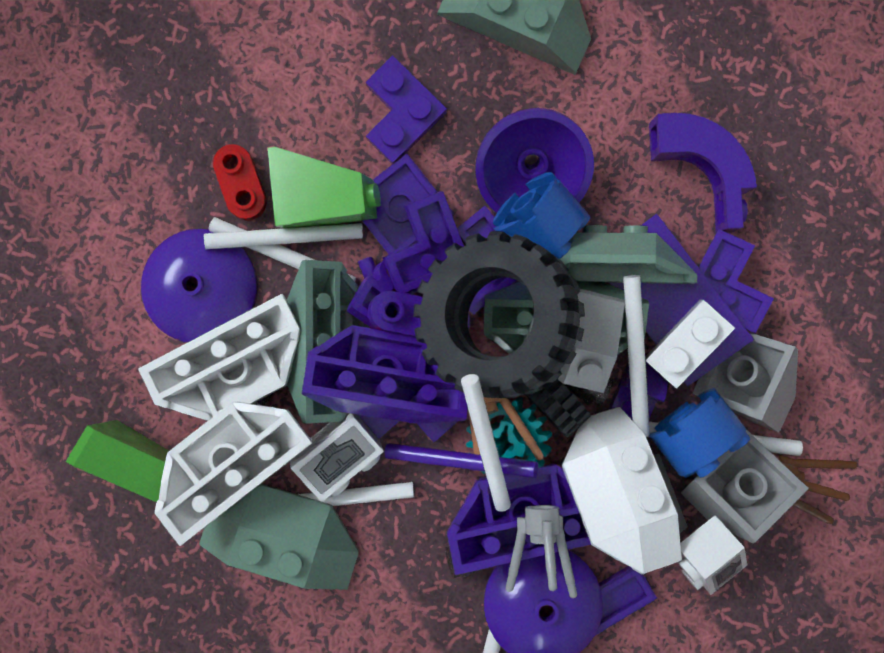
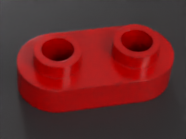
[213,144,267,221]

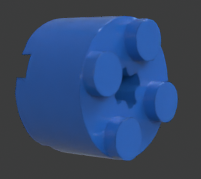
[493,172,590,259]
[649,388,750,478]

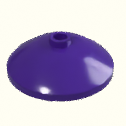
[475,108,594,213]
[141,229,257,343]
[484,550,603,653]

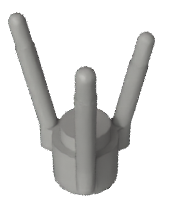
[506,505,577,598]

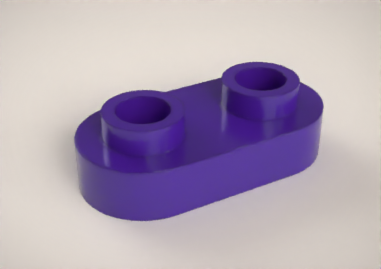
[367,291,423,337]

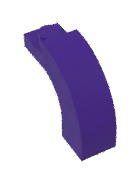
[649,113,757,233]

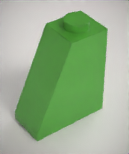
[268,147,381,228]
[66,420,169,502]

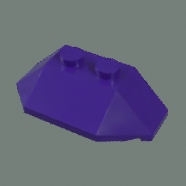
[301,325,468,424]
[447,463,591,575]

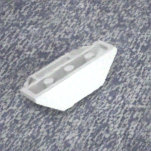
[138,294,301,421]
[155,402,313,546]
[562,407,682,574]

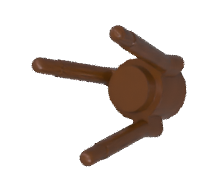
[779,455,858,524]

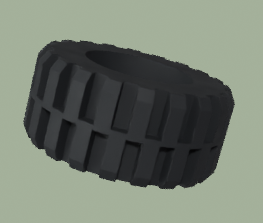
[413,231,585,398]

